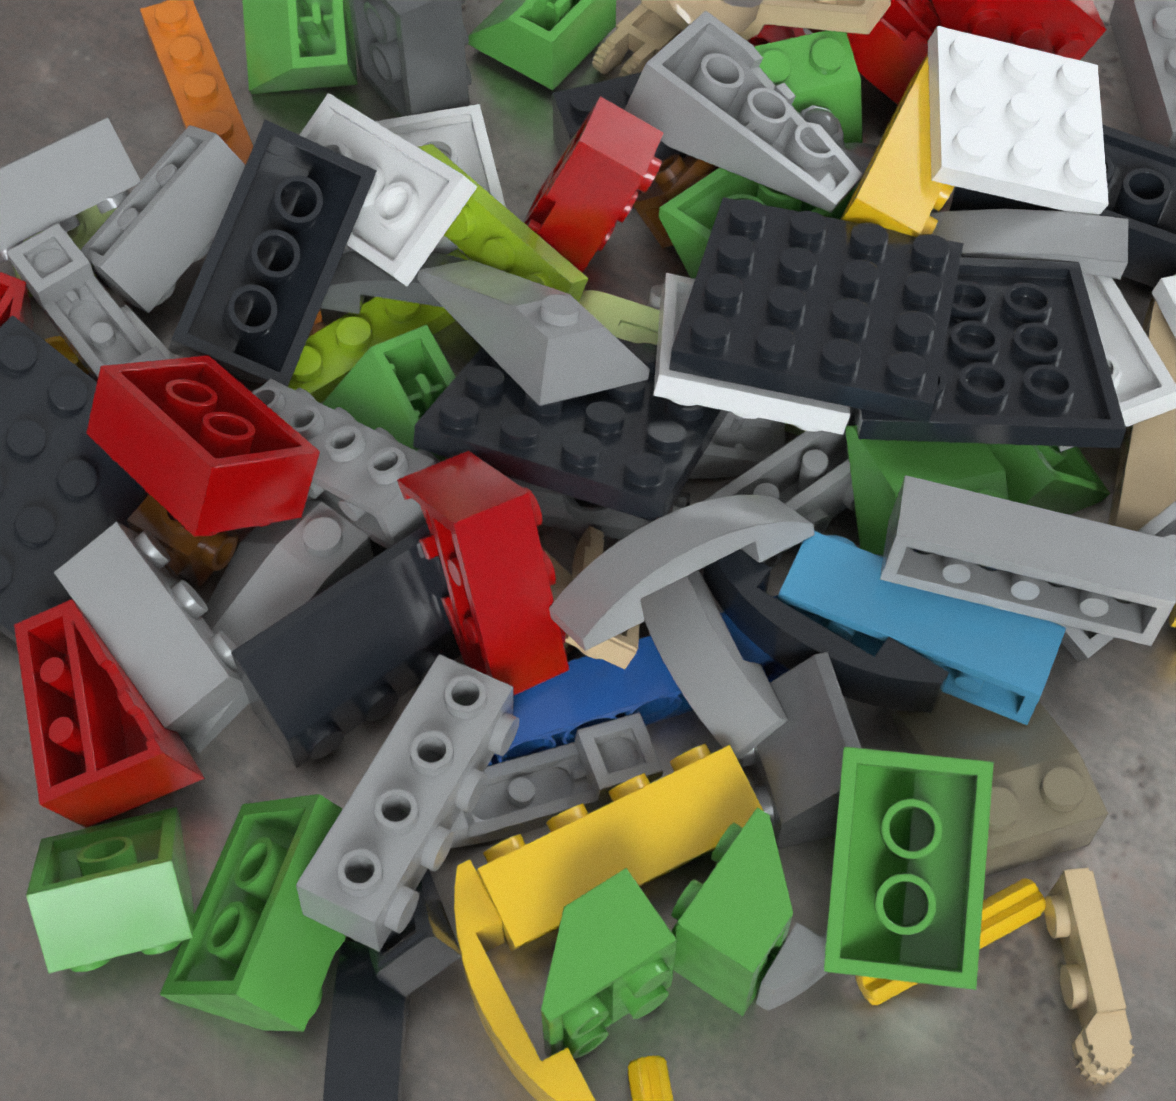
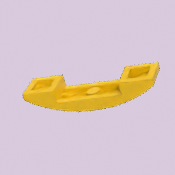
[454,859,595,1101]

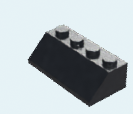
[168,119,377,387]
[949,124,1176,288]
[231,523,462,768]

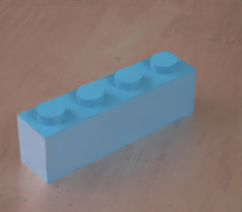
[778,531,1066,725]

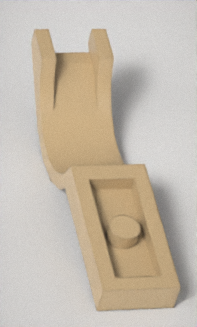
[641,0,891,41]

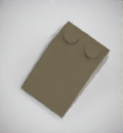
[889,692,1108,876]

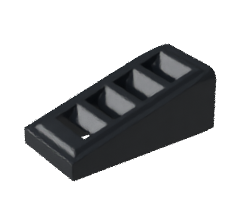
[369,869,462,997]

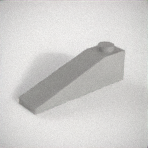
[625,11,863,212]
[417,260,650,406]
[178,501,374,754]

